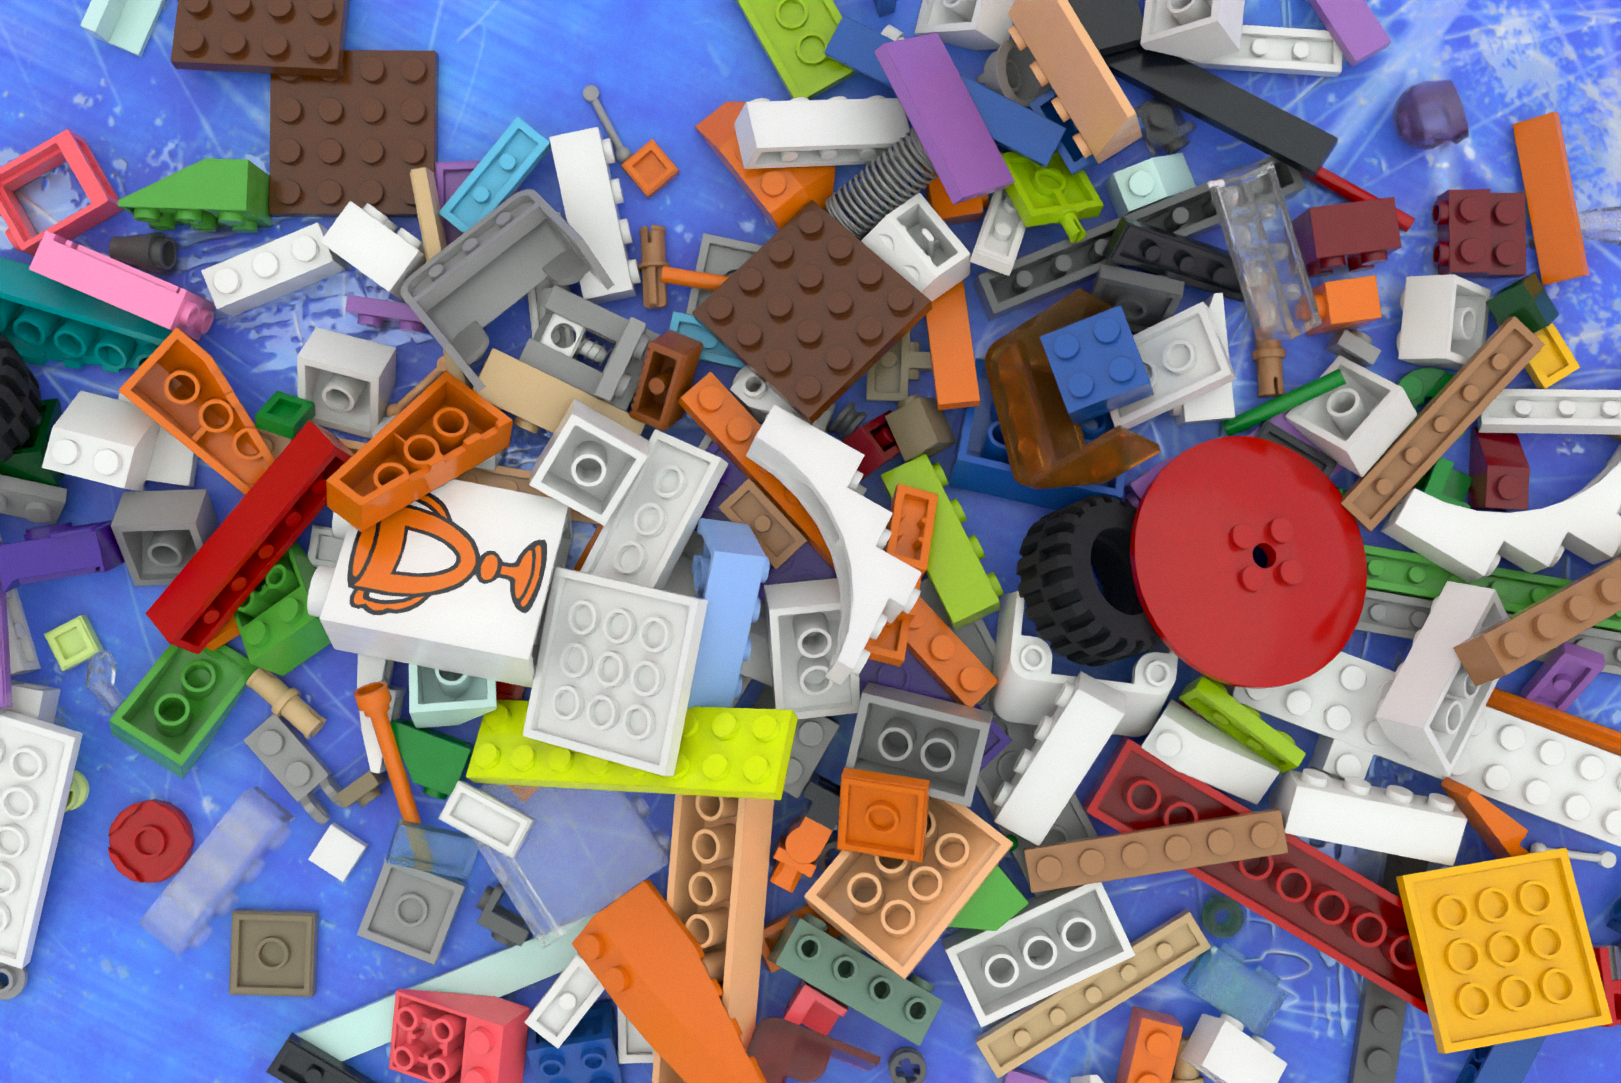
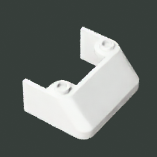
[990,591,1178,737]

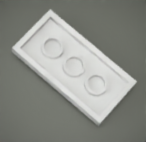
[580,429,728,590]

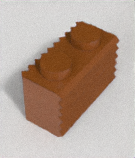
[628,330,703,431]

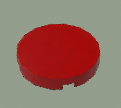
[108,799,195,883]

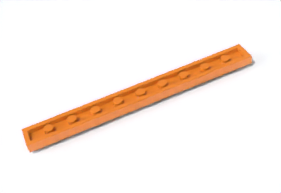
[678,372,998,707]

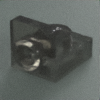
[1134,97,1196,156]

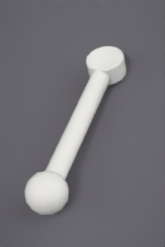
[1530,842,1616,868]

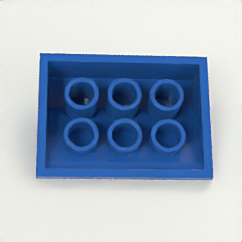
[948,358,1132,510]

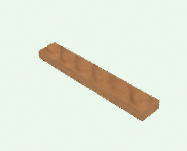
[1340,316,1545,532]
[1023,808,1288,893]

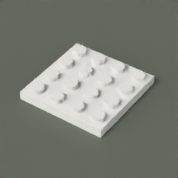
[523,567,708,776]

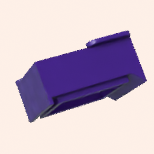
[0,520,125,593]

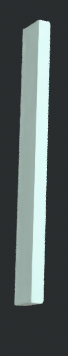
[295,909,602,1061]

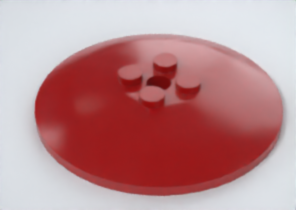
[1130,436,1367,689]

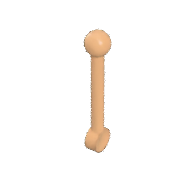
[386,356,447,417]

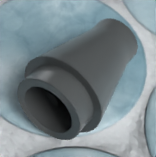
[109,232,177,273]

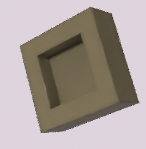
[335,770,389,808]

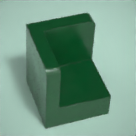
[1486,272,1559,333]

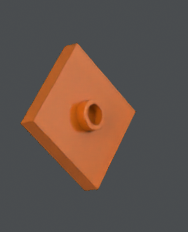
[837,767,930,863]

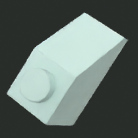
[1105,153,1196,218]

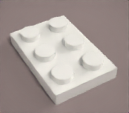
[1110,302,1237,432]

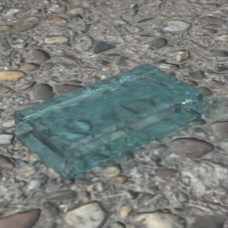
[386,819,481,880]

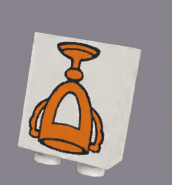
[307,479,574,688]

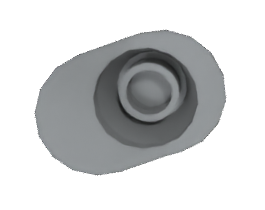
[976,39,1052,107]

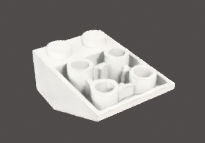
[861,192,971,302]

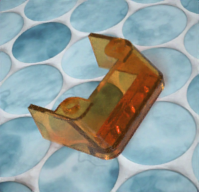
[985,288,1161,490]

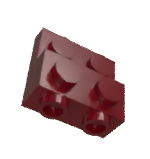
[1432,189,1526,278]

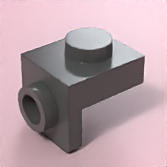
[476,879,535,946]

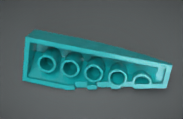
[0,257,173,373]

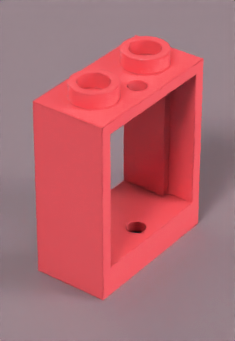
[0,129,123,256]

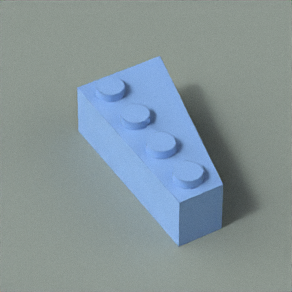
[687,518,770,710]

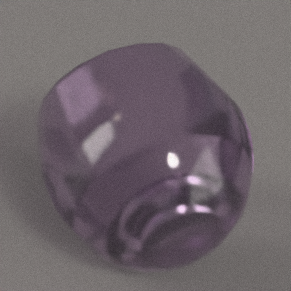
[1392,79,1469,150]

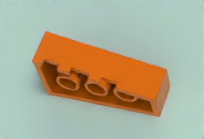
[326,370,513,532]

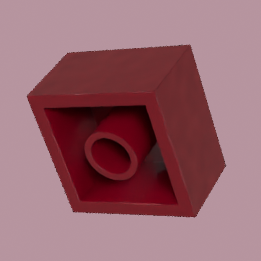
[1287,197,1401,278]

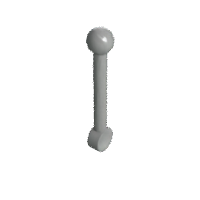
[583,85,631,163]

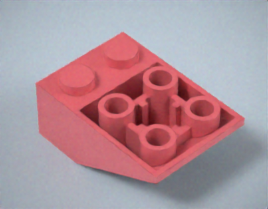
[389,989,531,1083]

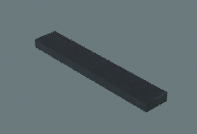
[1102,46,1338,178]

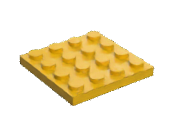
[1396,847,1613,1054]

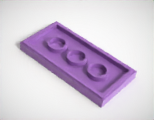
[874,32,1015,205]

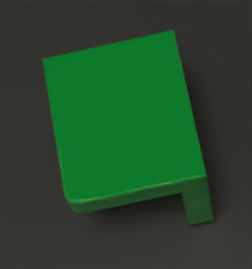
[1413,457,1472,509]

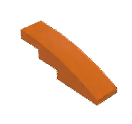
[864,484,938,667]

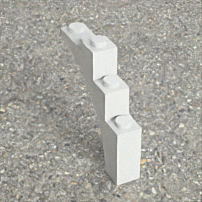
[746,404,922,686]
[1381,444,1621,583]

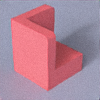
[783,980,848,1037]

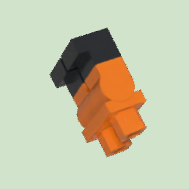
[770,772,841,893]

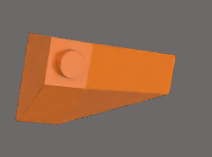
[118,327,276,495]

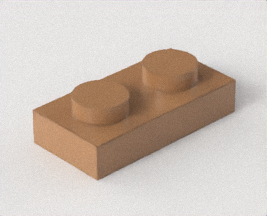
[718,478,808,569]

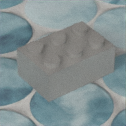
[845,682,993,807]

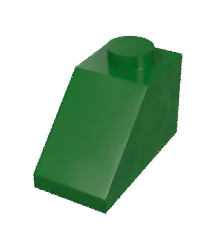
[391,717,475,800]

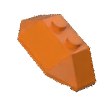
[695,101,836,232]

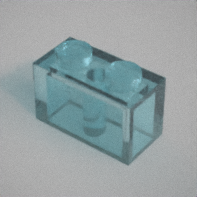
[1182,940,1288,1037]

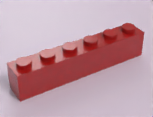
[145,420,354,655]

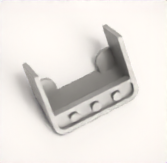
[400,189,615,391]

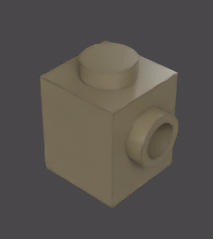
[885,394,957,461]

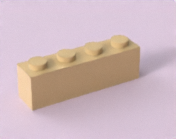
[472,348,646,435]

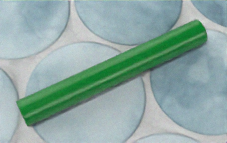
[1222,369,1346,437]

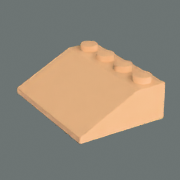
[1007,0,1142,164]
[804,797,1013,980]

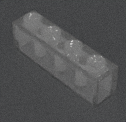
[1207,161,1322,341]
[138,786,295,955]

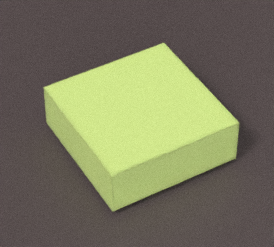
[44,615,105,671]

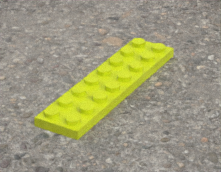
[466,700,798,800]

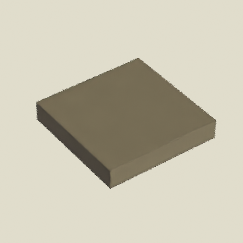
[229,908,319,997]

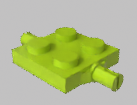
[1000,149,1104,243]

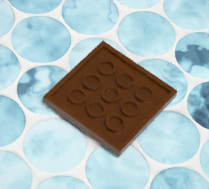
[171,0,350,77]
[269,50,439,218]
[692,200,932,425]

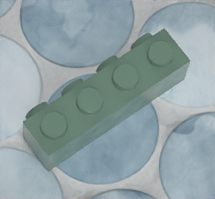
[767,913,943,1046]

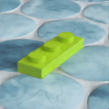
[1178,676,1306,774]

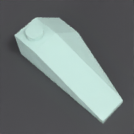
[409,664,497,728]

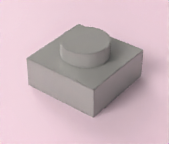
[1325,329,1382,368]

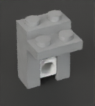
[519,285,660,412]

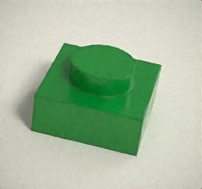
[255,391,316,439]

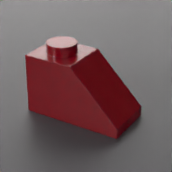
[842,410,901,483]
[1467,427,1530,512]

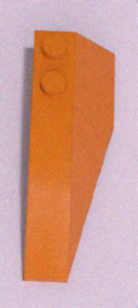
[572,879,767,1083]

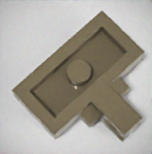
[866,329,932,402]

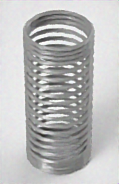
[825,128,938,240]

